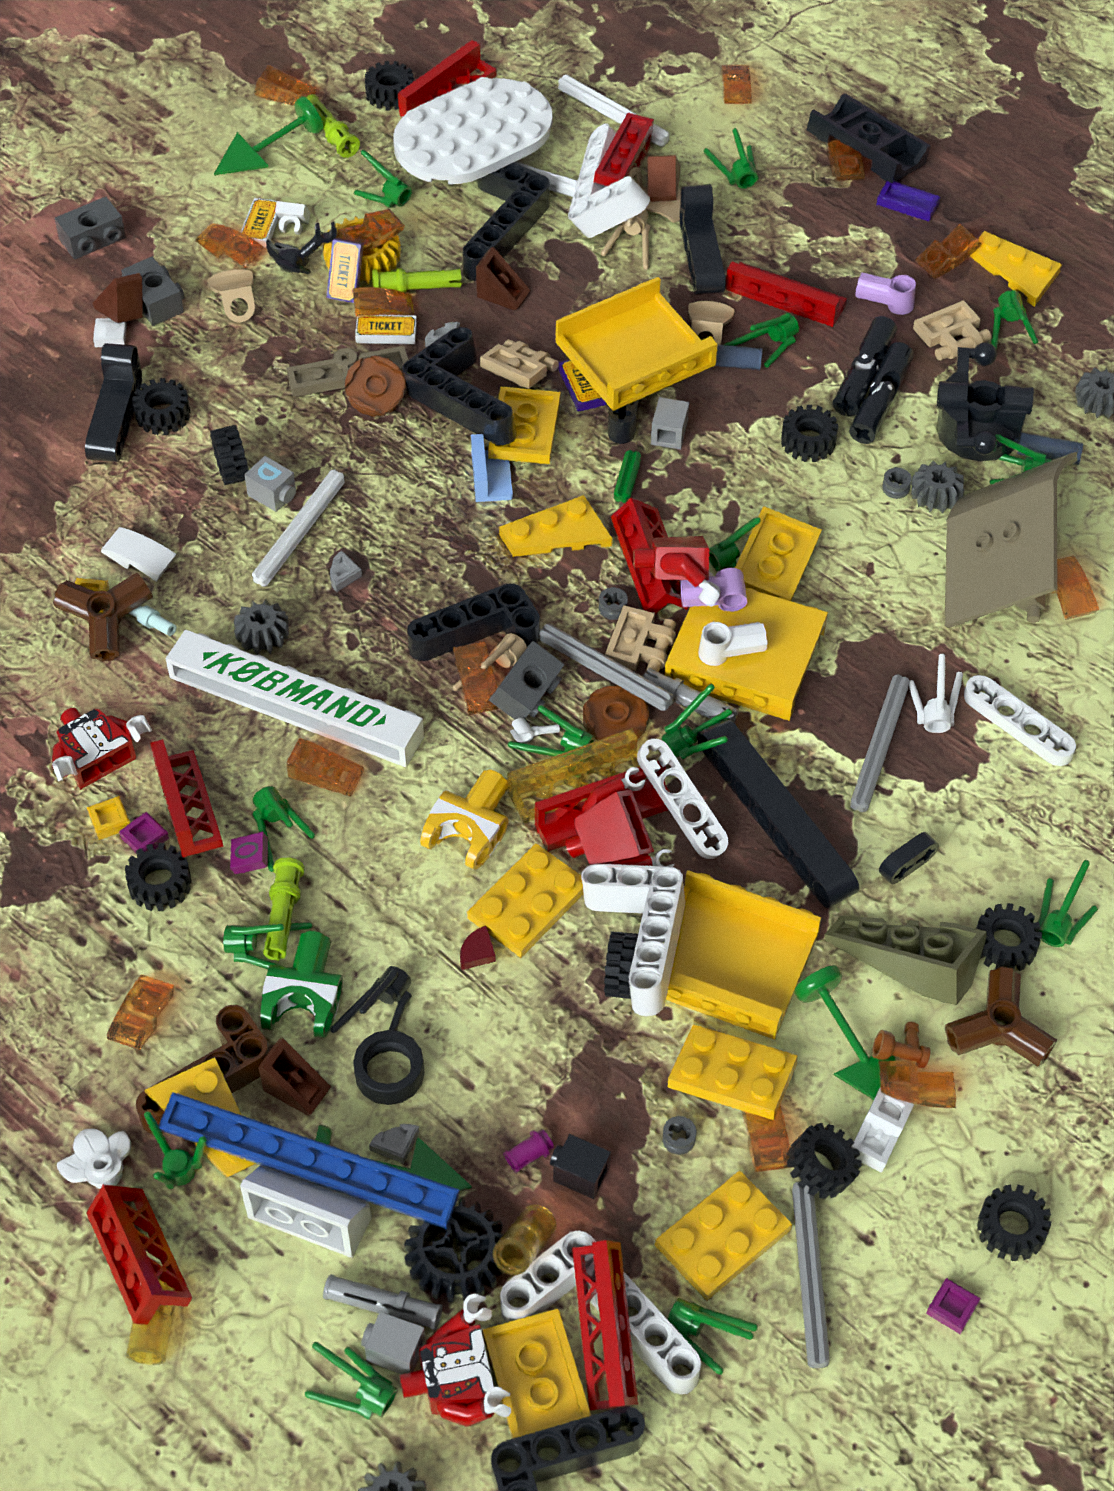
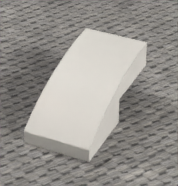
[101,527,176,582]
[851,1087,914,1173]

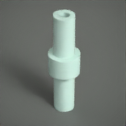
[129,605,176,636]

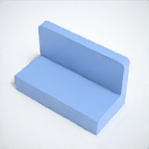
[471,434,513,502]

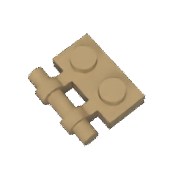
[913,300,991,361]
[480,339,559,389]
[605,605,676,674]

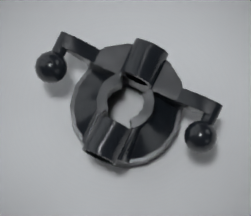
[936,342,1034,461]

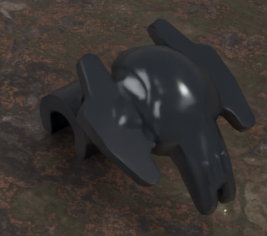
[266,222,337,274]

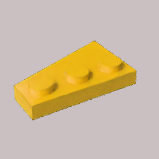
[145,1057,256,1178]

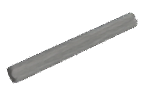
[539,624,673,711]
[850,674,910,812]
[792,1181,830,1368]

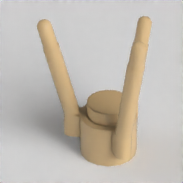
[601,209,651,270]
[453,633,527,691]

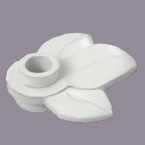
[57,1128,131,1189]

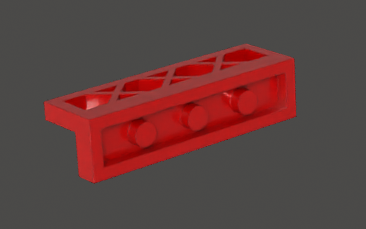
[398,40,497,117]
[593,112,654,186]
[725,261,847,327]
[611,498,689,614]
[150,739,223,857]
[535,760,670,852]
[86,1184,193,1325]
[572,1240,639,1411]

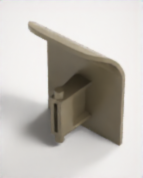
[945,452,1077,628]

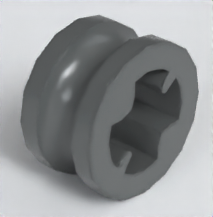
[882,467,912,499]
[599,587,628,620]
[662,1116,697,1155]

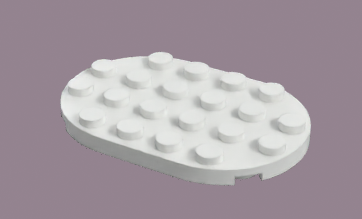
[393,77,552,184]

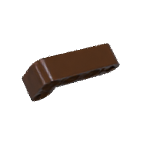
[136,1005,269,1135]

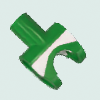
[261,931,343,1038]

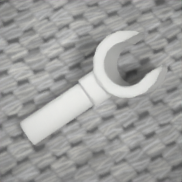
[510,718,560,743]

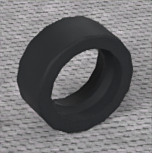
[353,1030,425,1105]

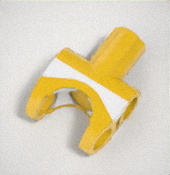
[420,769,509,870]

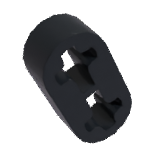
[879,832,939,885]

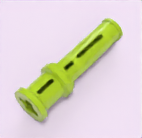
[306,94,360,158]
[372,268,461,296]
[263,857,305,961]

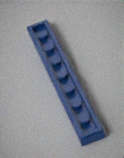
[159,1092,460,1229]

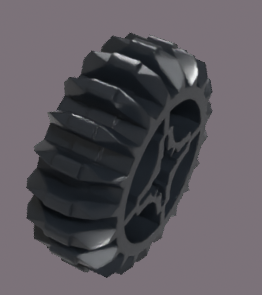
[404,1198,509,1304]

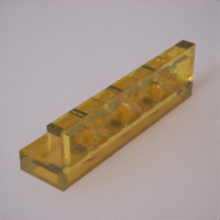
[507,728,647,823]

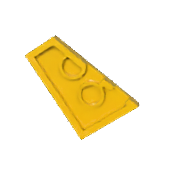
[970,231,1062,307]
[499,495,612,557]

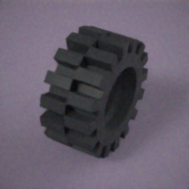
[364,61,414,111]
[132,378,191,435]
[781,405,838,462]
[210,425,249,485]
[125,843,192,911]
[976,903,1042,971]
[604,931,638,999]
[787,1123,862,1199]
[977,1184,1052,1261]

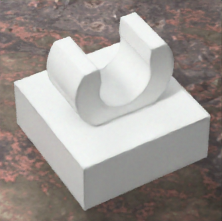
[275,201,310,235]

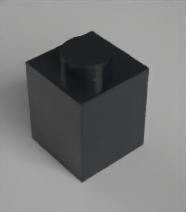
[550,1134,611,1199]

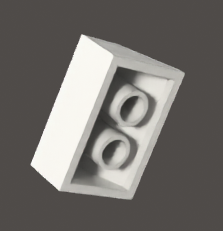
[240,1165,371,1258]

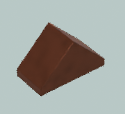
[647,155,681,202]
[476,247,530,310]
[92,273,143,324]
[258,1038,331,1115]

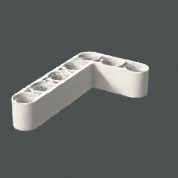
[568,124,650,238]
[581,864,685,1016]
[500,1231,701,1394]

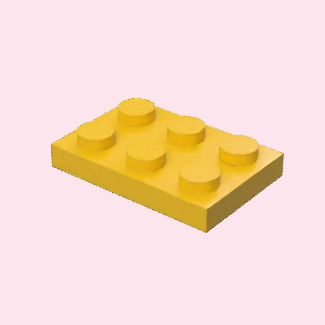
[488,386,561,464]
[735,506,822,601]
[467,843,583,958]
[668,1024,798,1120]
[655,1170,792,1301]
[482,1309,591,1439]

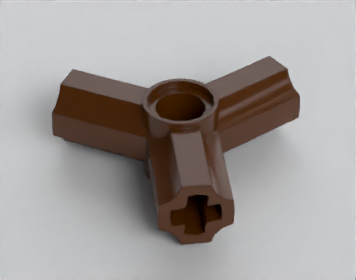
[53,572,153,662]
[945,967,1057,1067]

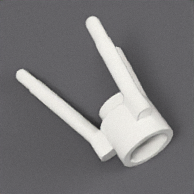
[909,653,963,733]

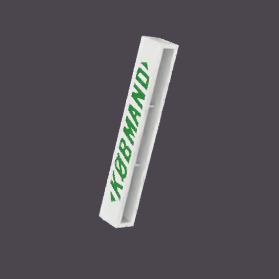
[166,630,424,767]

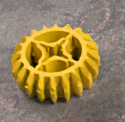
[323,216,401,284]

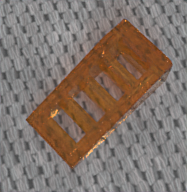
[254,65,317,106]
[286,738,364,797]

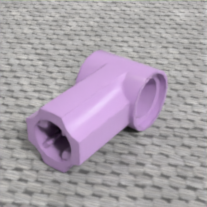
[856,273,916,315]
[680,568,747,612]

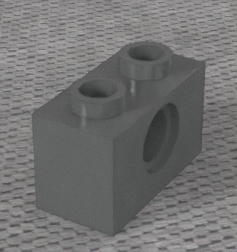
[54,196,126,260]
[121,256,185,326]
[489,641,565,720]

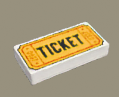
[239,198,279,248]
[355,315,417,344]

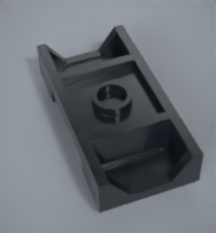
[806,93,931,183]

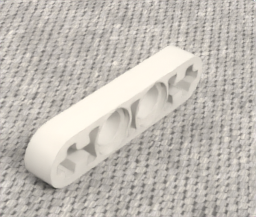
[964,675,1076,766]
[637,739,728,859]

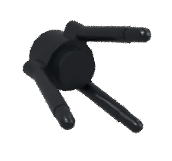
[330,966,412,1033]

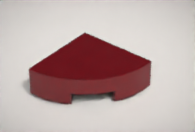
[460,926,496,970]

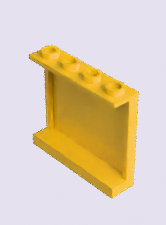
[556,277,718,411]
[665,588,828,721]
[666,870,822,1040]

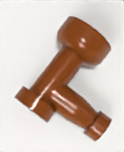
[872,1022,930,1069]

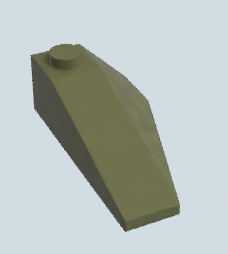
[825,916,986,1005]

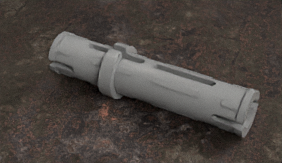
[643,667,739,722]
[323,1274,443,1330]

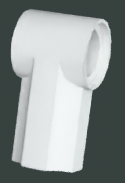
[698,622,767,666]

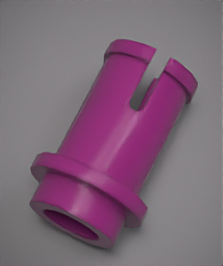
[503,1129,554,1173]

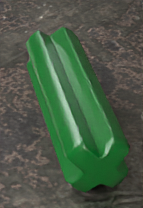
[614,450,641,504]

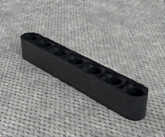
[697,718,859,908]

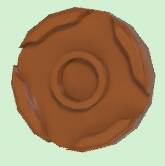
[345,356,406,416]
[583,685,649,746]

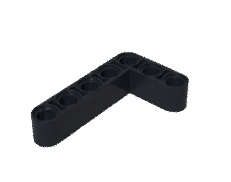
[462,162,550,281]
[402,327,517,445]

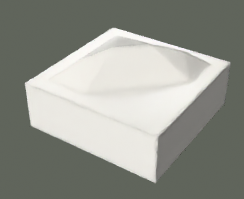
[93,318,127,347]

